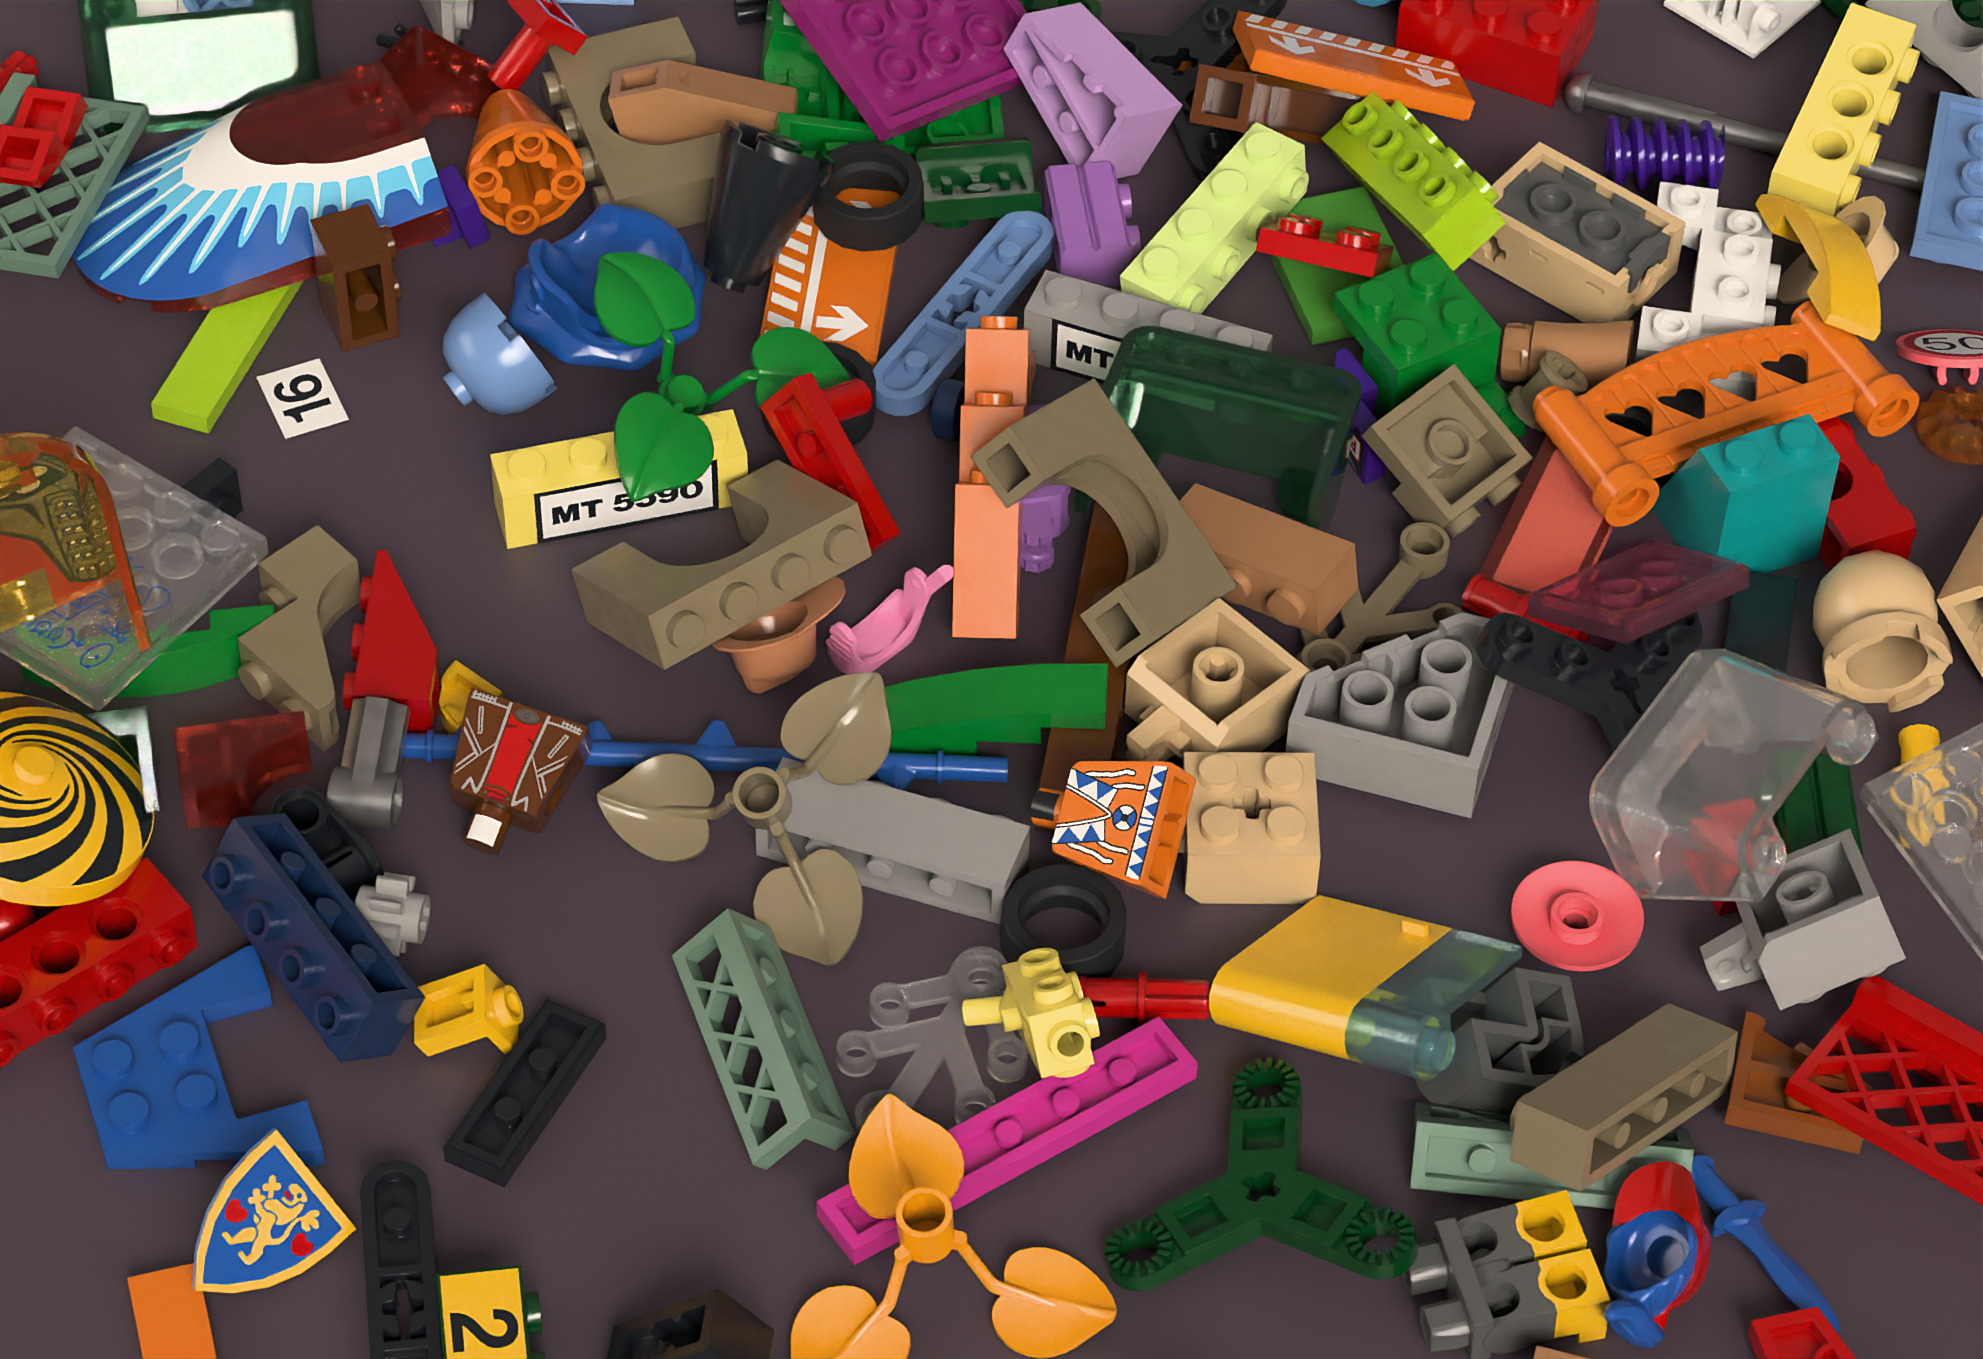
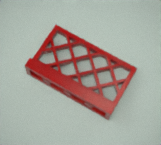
[1784,975,1983,1206]

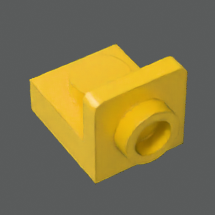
[414,964,524,1057]

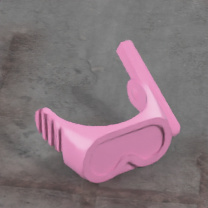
[825,565,954,674]

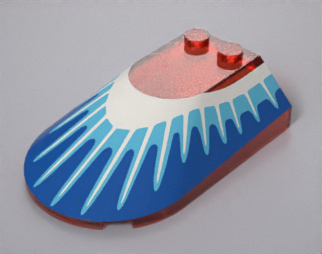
[72,61,451,313]

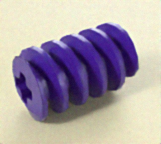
[1603,115,1725,192]

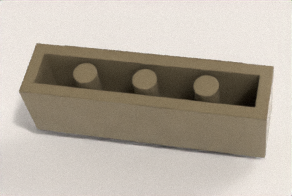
[1510,1003,1738,1192]

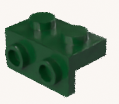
[915,137,1042,229]

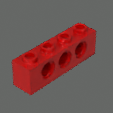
[0,857,198,1068]

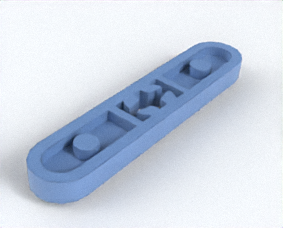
[873,211,1054,416]

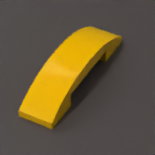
[1755,194,1881,341]

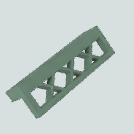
[672,908,855,1170]
[1410,1102,1694,1210]

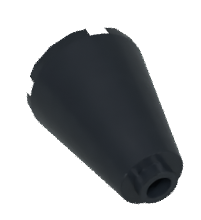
[703,120,836,293]

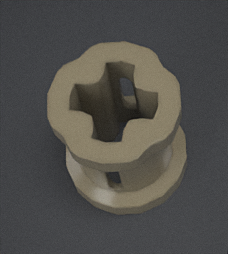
[1507,351,1588,432]

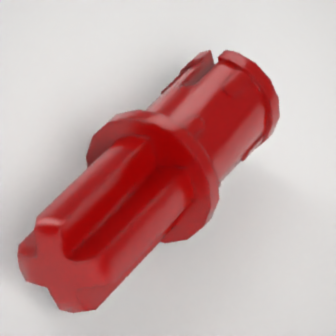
[1079,971,1211,1025]

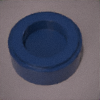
[931,379,965,442]

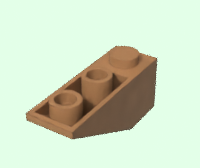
[608,60,798,145]

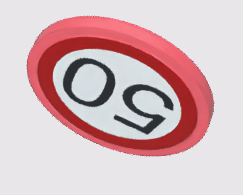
[1895,329,1983,385]

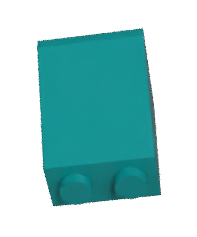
[1652,414,1840,592]

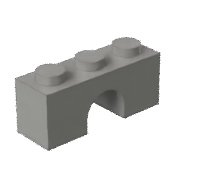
[1865,0,1983,99]

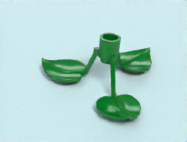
[593,252,851,502]

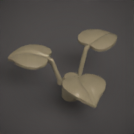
[597,672,892,967]

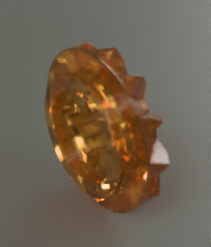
[1916,384,1983,465]

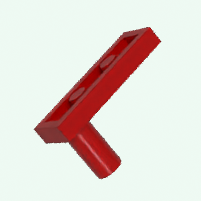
[487,0,588,91]
[760,372,901,563]

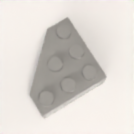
[1285,612,1515,818]

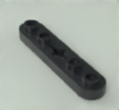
[360,1160,443,1359]

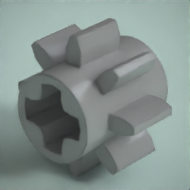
[355,872,431,957]

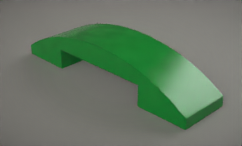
[16,604,275,698]

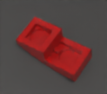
[0,86,88,188]

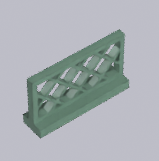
[0,72,149,279]

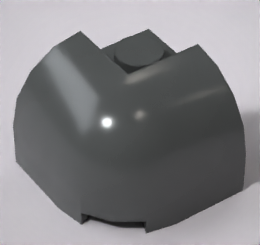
[1411,967,1584,1114]

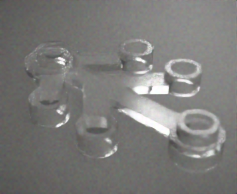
[836,946,1028,1137]

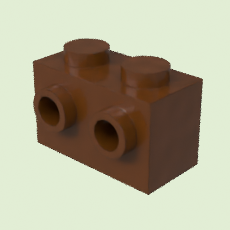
[310,204,402,352]

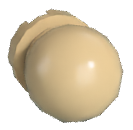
[1813,550,1953,712]

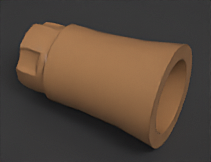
[1501,320,1634,394]

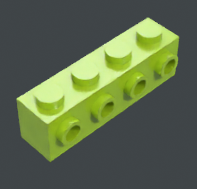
[1321,91,1507,271]

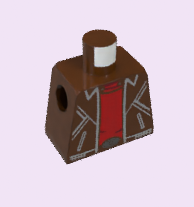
[450,688,593,855]

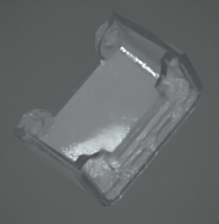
[1589,649,1879,902]

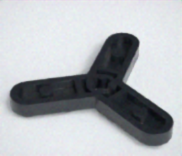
[1110,0,1287,182]
[1474,596,1708,834]

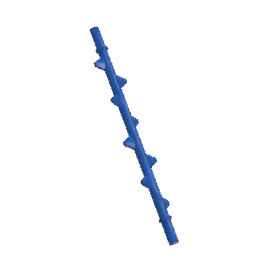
[403,720,1008,791]

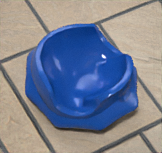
[508,203,707,371]

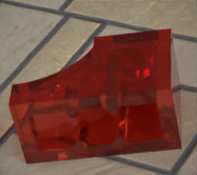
[375,23,502,129]
[173,711,312,829]

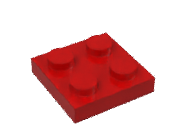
[1256,213,1394,278]

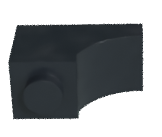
[607,1289,775,1359]

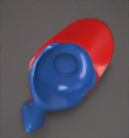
[1602,1161,1711,1348]

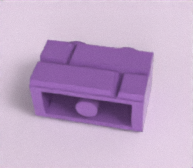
[1043,161,1141,287]

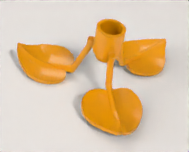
[790,1094,1117,1359]

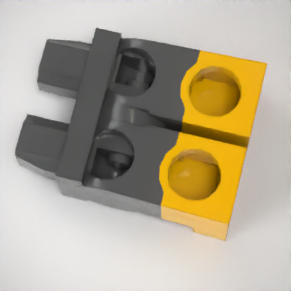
[1401,1190,1611,1359]

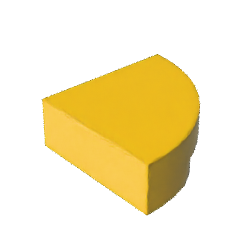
[439,660,503,735]

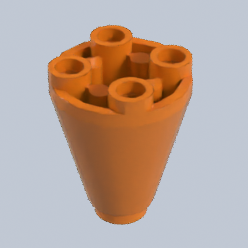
[465,89,585,235]

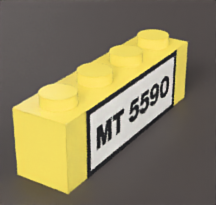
[490,409,748,549]

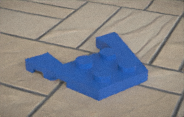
[72,945,325,1169]

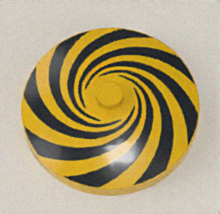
[0,691,154,906]

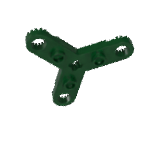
[1104,1057,1418,1291]

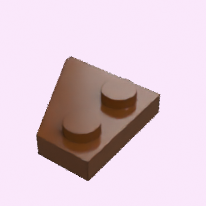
[1724,1011,1872,1154]

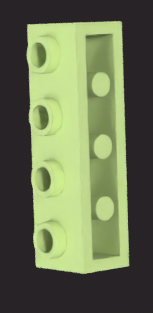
[1120,122,1309,314]

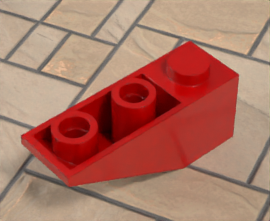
[343,550,441,734]

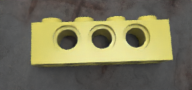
[1767,3,1920,216]

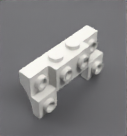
[1634,181,1781,401]

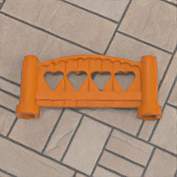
[1532,300,1919,527]

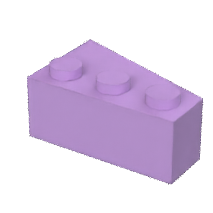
[1004,2,1182,179]

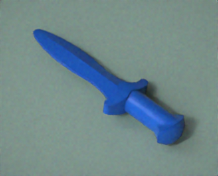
[1691,1155,1841,1333]

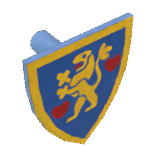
[192,1128,356,1293]

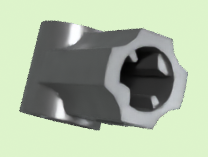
[327,696,411,831]

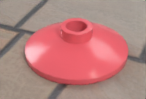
[1511,861,1644,971]

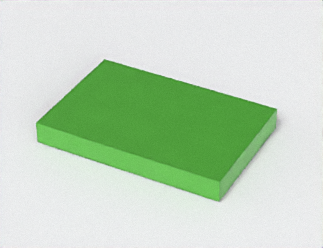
[1268,186,1404,345]

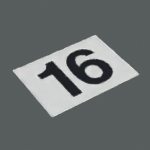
[256,358,349,439]

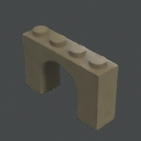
[540,16,720,229]
[971,378,1238,668]
[571,459,872,670]

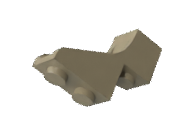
[237,525,361,751]

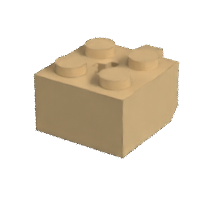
[1124,598,1310,761]
[1178,752,1321,904]

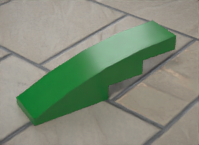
[885,663,1108,756]

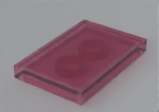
[1528,539,1749,644]

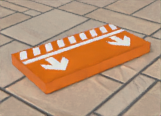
[1232,10,1475,121]
[759,188,901,371]

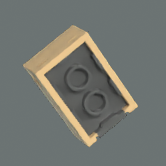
[1469,141,1686,323]

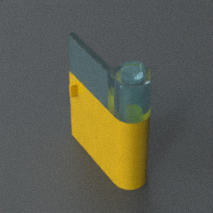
[1209,895,1522,1081]

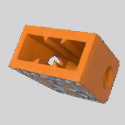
[1030,761,1197,899]

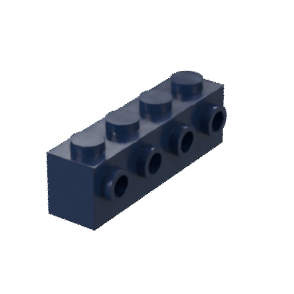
[202,813,425,1063]

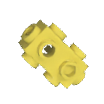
[962,948,1100,1078]

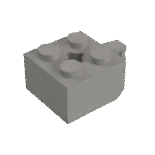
[1699,829,1906,1011]

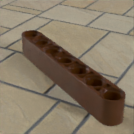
[1035,500,1134,833]

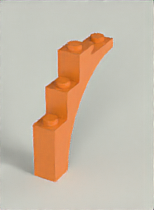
[952,316,1036,639]

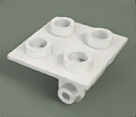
[1663,0,1821,59]

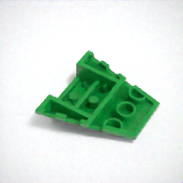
[759,0,1004,160]

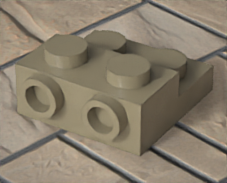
[1362,364,1533,539]

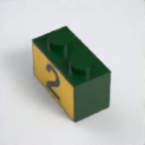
[436,1265,545,1359]

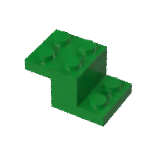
[1332,252,1526,438]

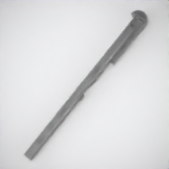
[1565,72,1925,192]

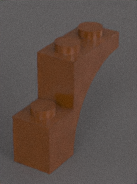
[1189,64,1365,145]

